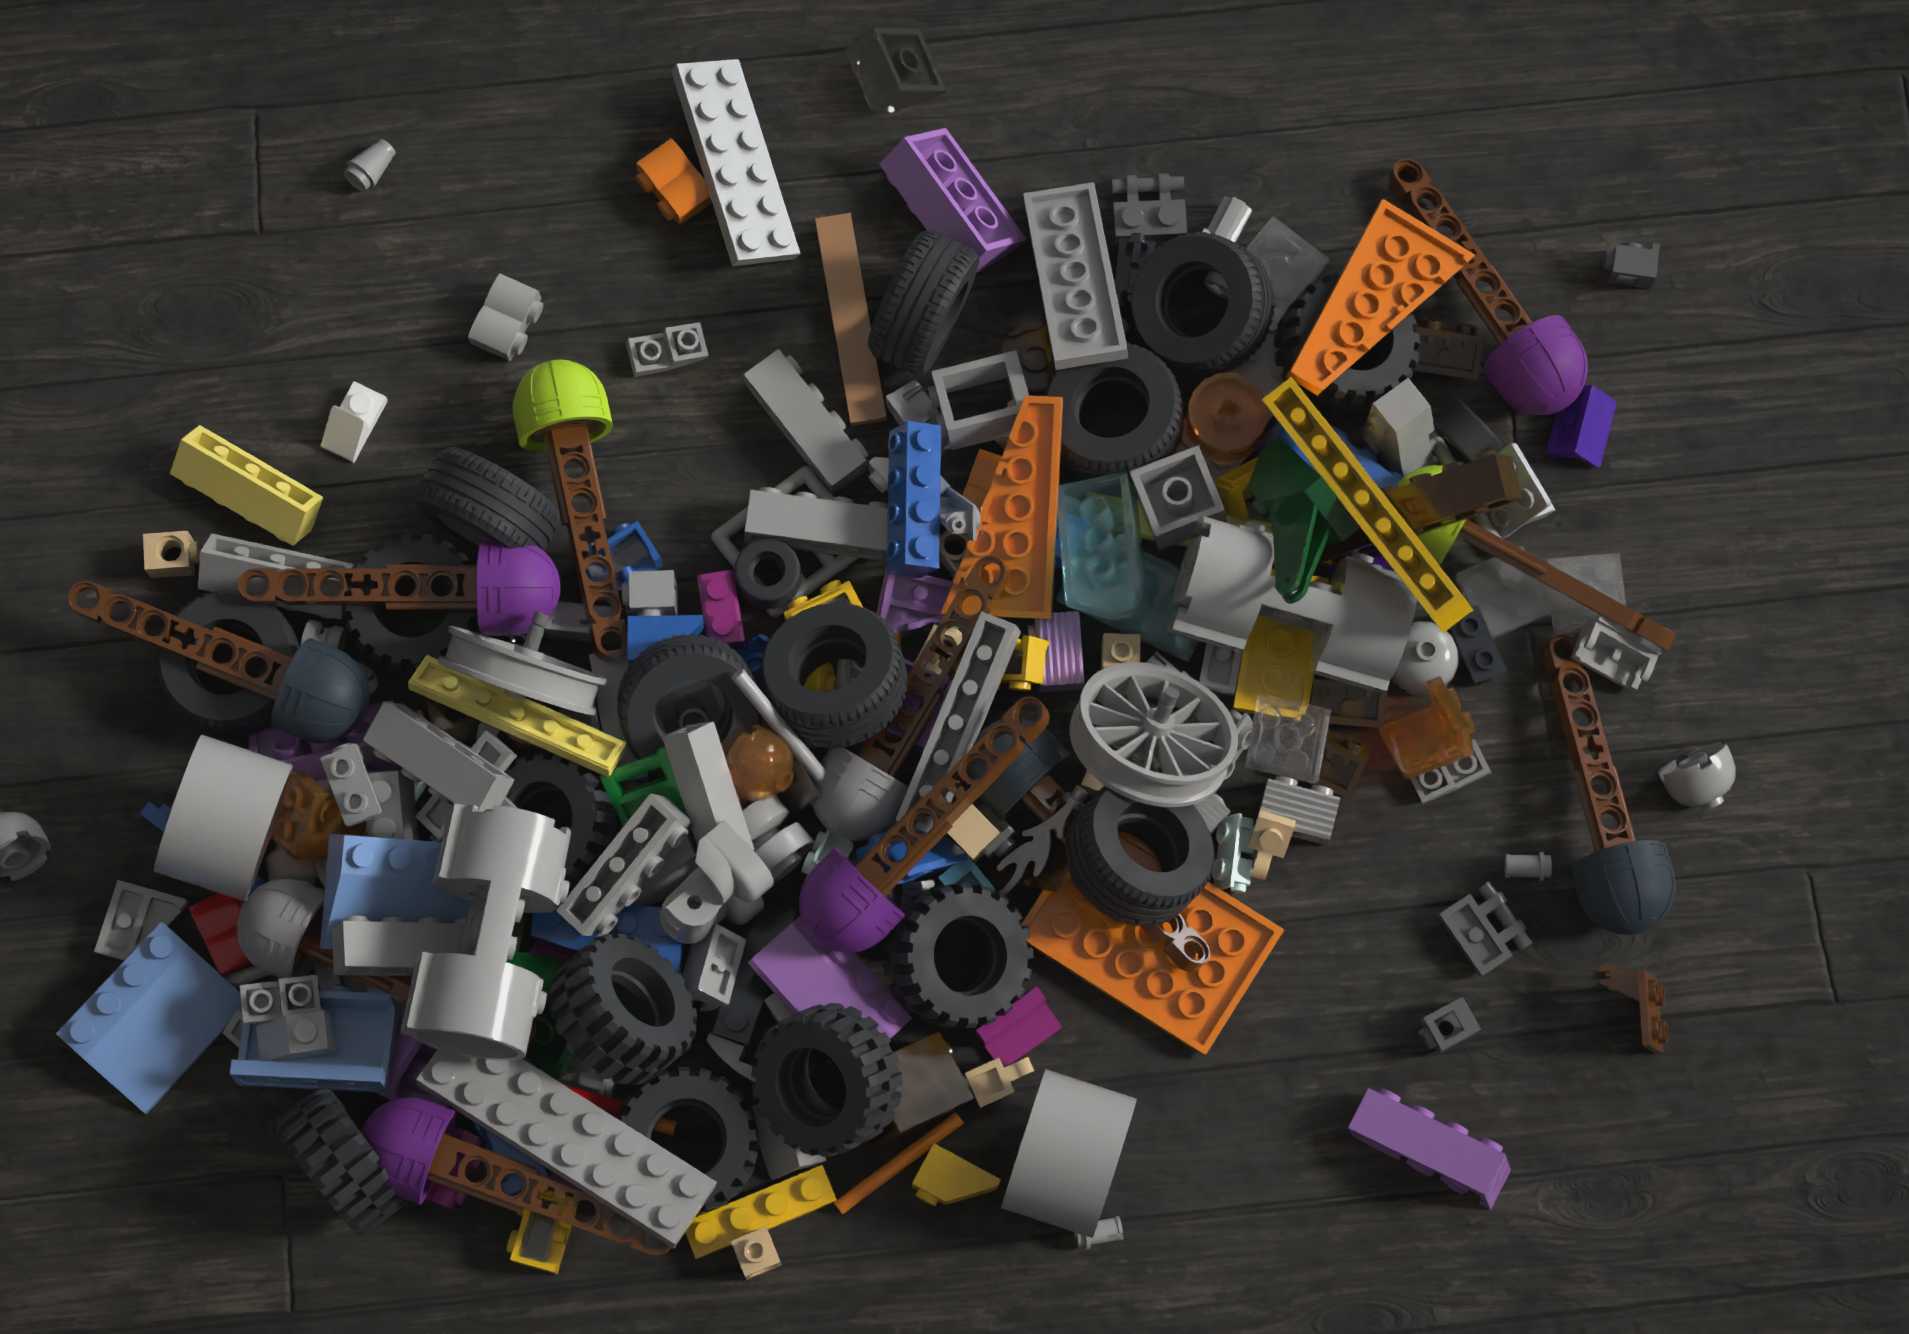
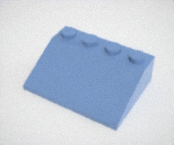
[320,834,470,949]
[56,922,241,1114]

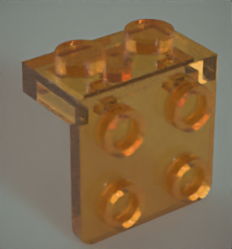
[1379,676,1475,779]
[270,772,367,860]

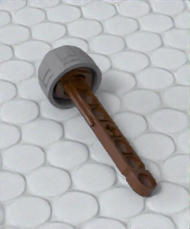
[811,555,1009,841]
[237,879,536,1049]

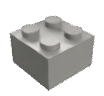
[1130,445,1227,550]

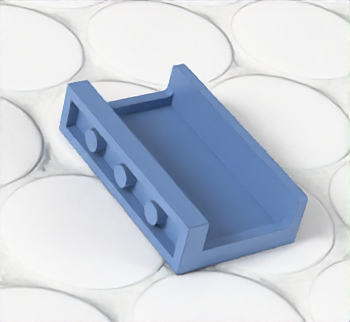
[230,982,399,1093]

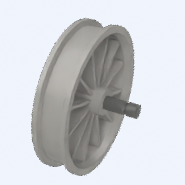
[437,611,608,715]
[1069,662,1238,807]

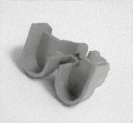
[659,820,774,944]

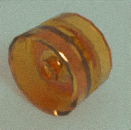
[1185,373,1268,463]

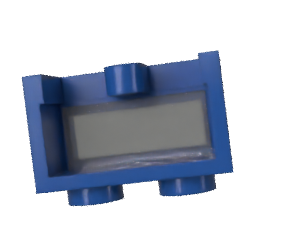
[583,521,663,604]

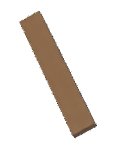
[815,213,887,426]

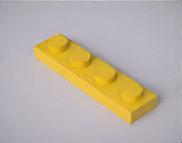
[685,1165,837,1260]

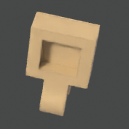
[1248,809,1296,880]
[965,1057,1034,1108]

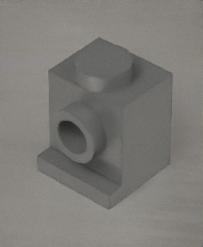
[1603,242,1660,289]
[1418,997,1481,1054]

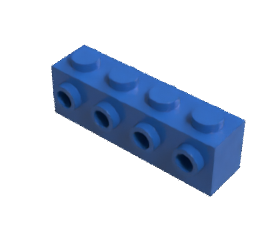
[886,421,941,578]

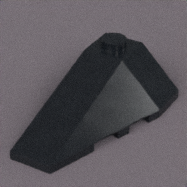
[692,897,798,1050]

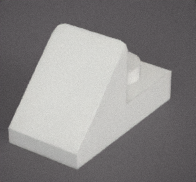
[321,381,388,463]

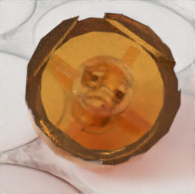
[726,724,793,801]

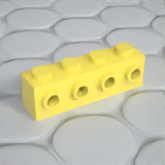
[170,425,323,546]

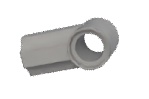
[1202,196,1252,243]

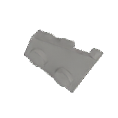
[94,880,189,961]

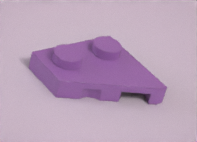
[876,567,953,633]

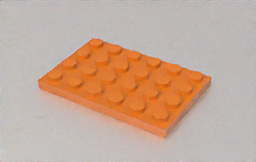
[1021,832,1284,1057]

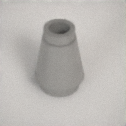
[344,139,396,192]

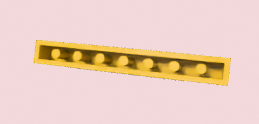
[1262,377,1473,633]

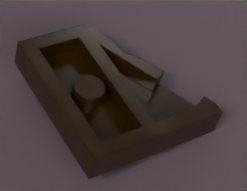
[984,824,1071,891]

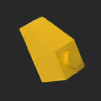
[912,1144,1001,1207]

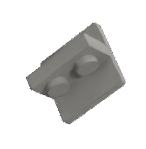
[1486,443,1555,539]

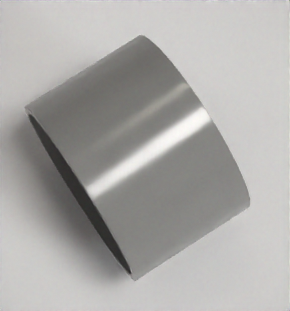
[154,735,293,902]
[1001,1069,1137,1238]

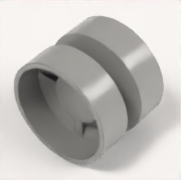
[742,793,815,883]

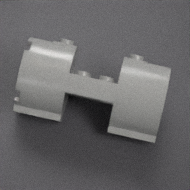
[1167,516,1417,693]
[400,803,571,1061]

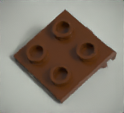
[1598,964,1668,1054]

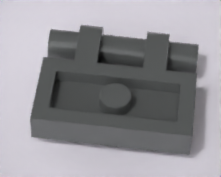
[1112,173,1187,241]
[1438,881,1532,978]

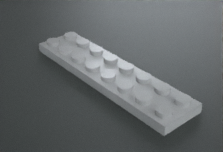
[416,1049,717,1248]

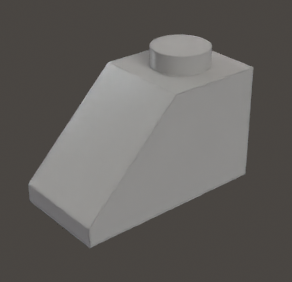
[256,1010,337,1062]

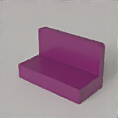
[975,987,1061,1068]

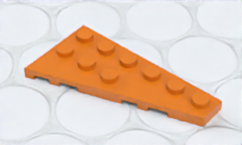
[1286,199,1475,396]
[940,396,1063,619]

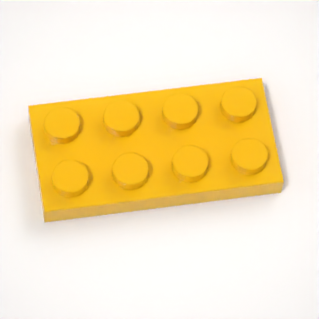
[1233,568,1329,723]

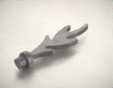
[997,785,1089,896]

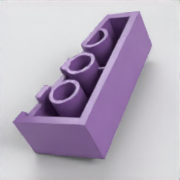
[1348,1088,1511,1210]

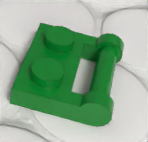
[600,746,686,827]

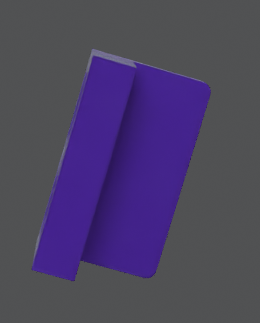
[1546,385,1616,468]

